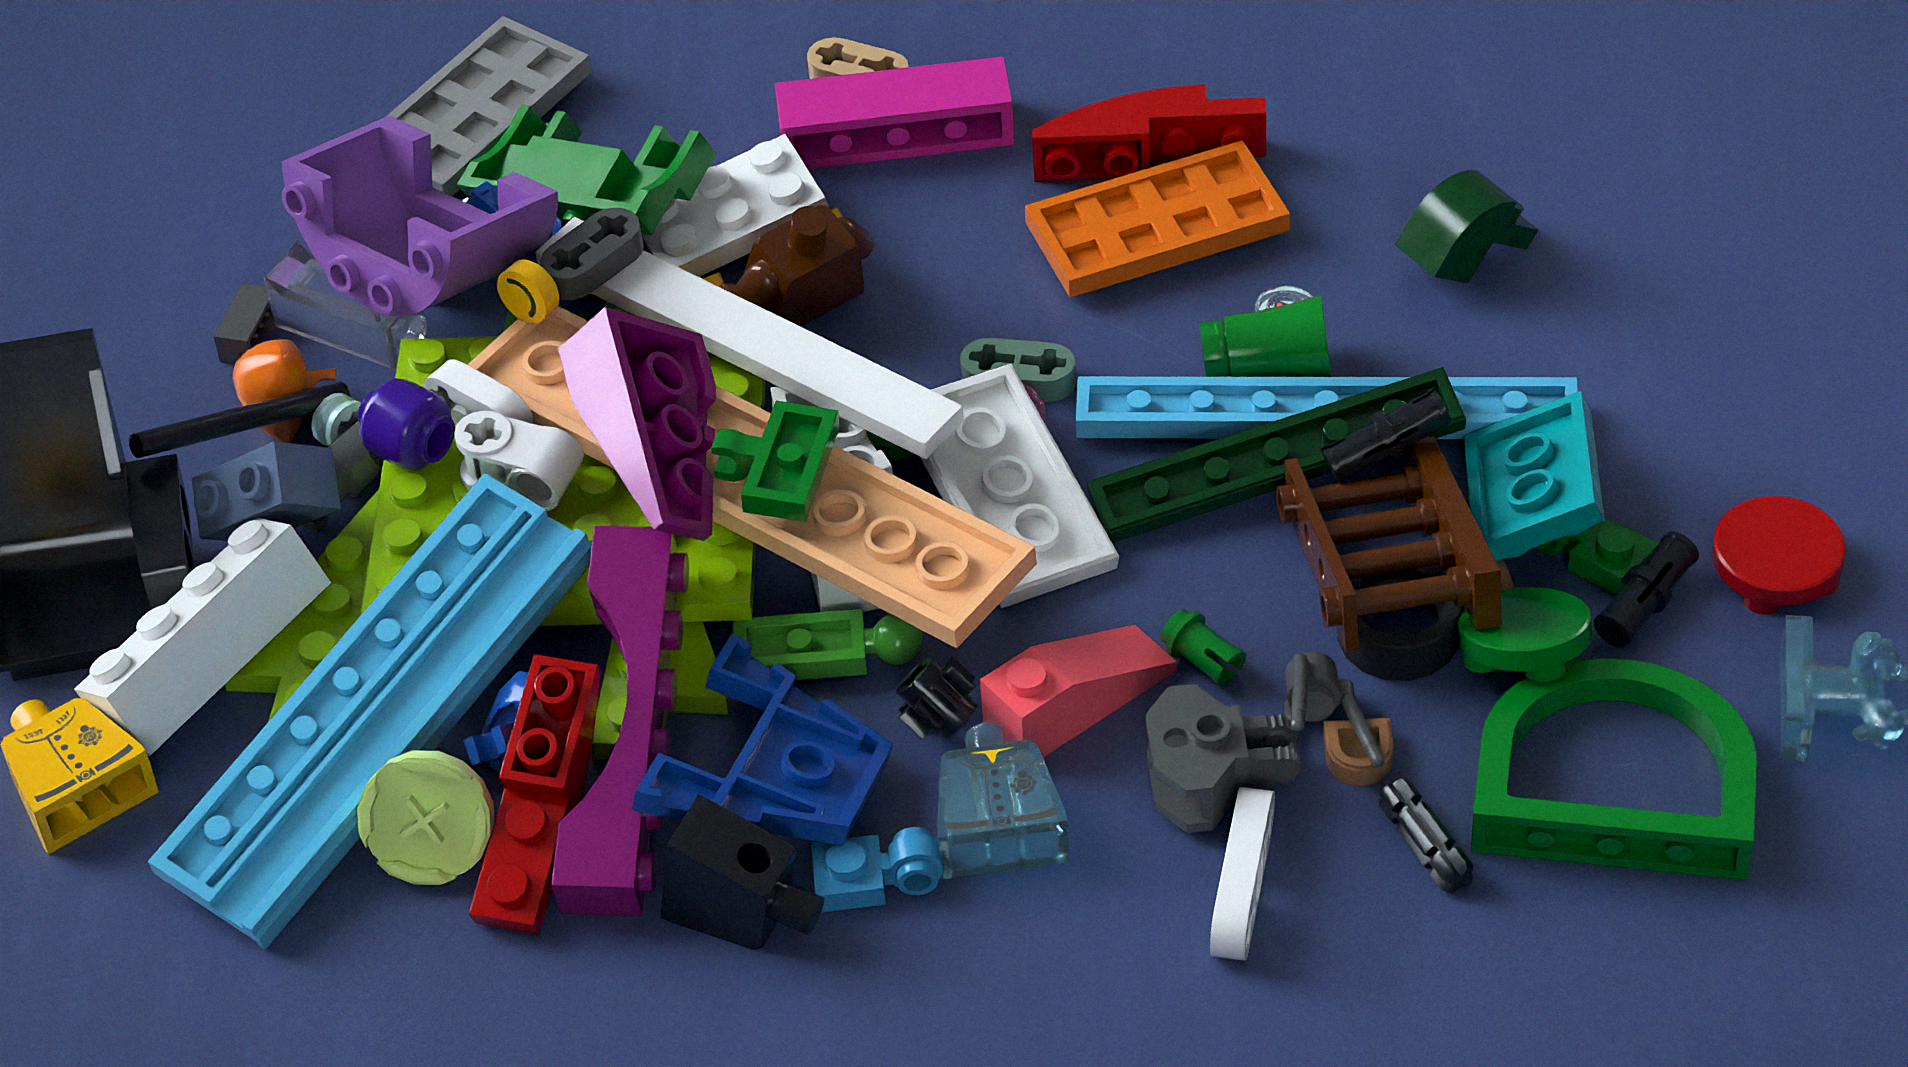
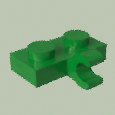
[711,400,840,522]

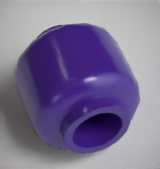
[358,378,455,470]

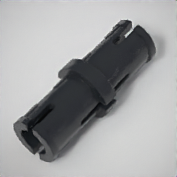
[1320,388,1453,483]
[1593,531,1699,648]

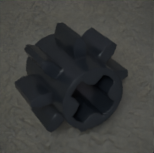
[896,657,978,739]

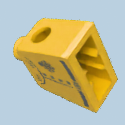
[0,698,159,855]

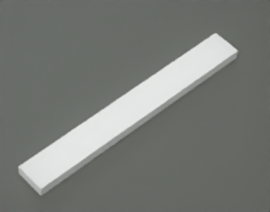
[535,217,964,459]

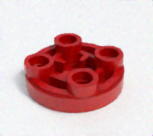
[1712,496,1846,614]

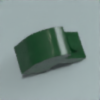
[1394,170,1539,283]

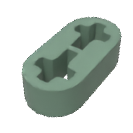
[960,338,1076,403]

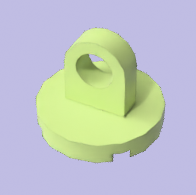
[357,750,495,885]

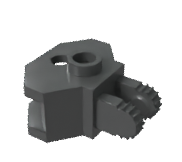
[1145,684,1302,833]

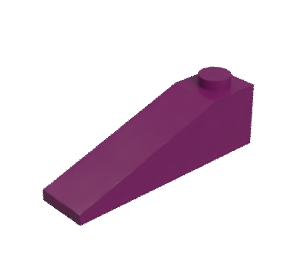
[558,307,716,541]

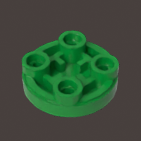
[1458,587,1592,682]

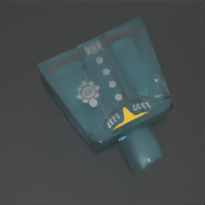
[937,723,1070,880]

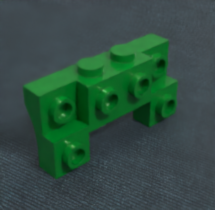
[457,104,716,235]

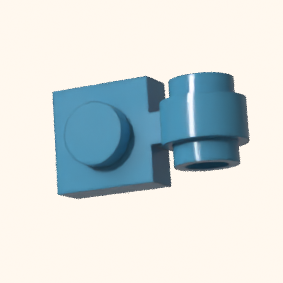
[811,827,944,913]

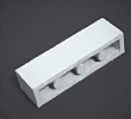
[74,518,331,756]

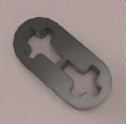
[540,207,644,300]

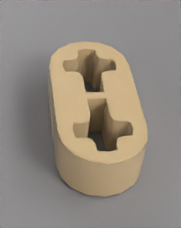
[807,37,909,79]

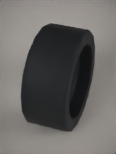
[1337,566,1462,681]

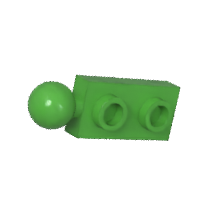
[733,609,923,680]

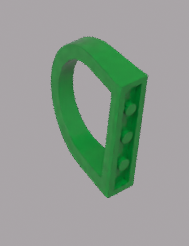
[1471,658,1757,880]

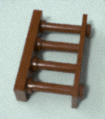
[1276,436,1502,651]

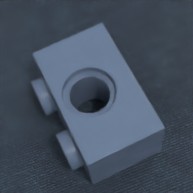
[192,441,341,541]

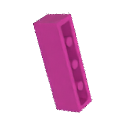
[774,56,1014,169]

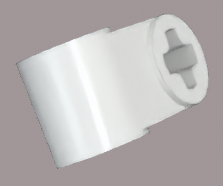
[454,410,584,511]

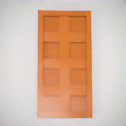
[1025,140,1290,298]

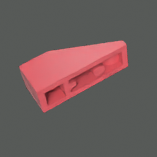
[980,625,1177,769]

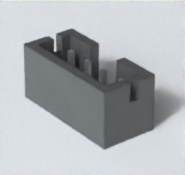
[213,283,282,364]

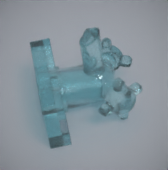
[1779,615,1908,762]

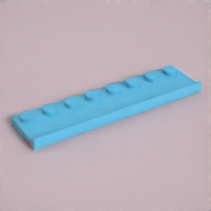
[148,473,592,949]

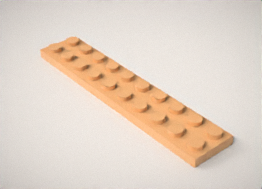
[468,306,1037,648]

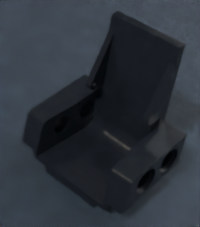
[0,328,194,681]

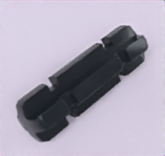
[1379,778,1474,893]

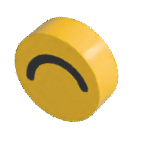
[497,259,559,324]

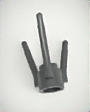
[1280,652,1385,785]

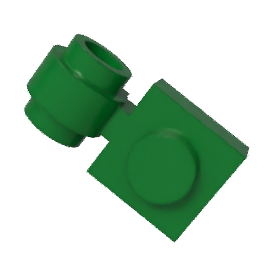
[1536,516,1659,595]

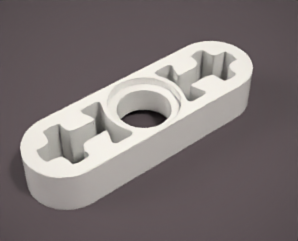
[1210,787,1275,961]

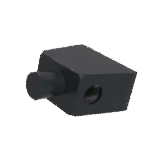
[661,795,825,950]

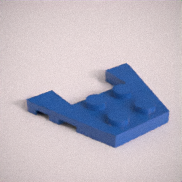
[632,633,893,845]

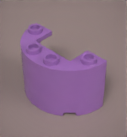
[281,115,558,317]

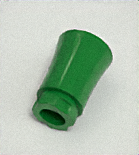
[1200,294,1331,377]

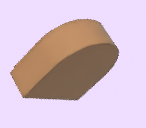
[1323,718,1394,786]

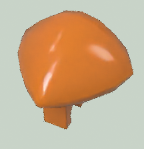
[232,339,337,443]

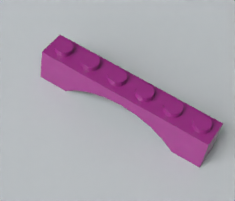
[551,526,689,916]

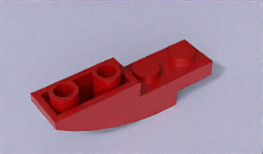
[1032,84,1266,182]
[469,654,601,935]

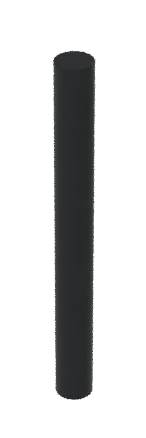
[129,381,350,458]

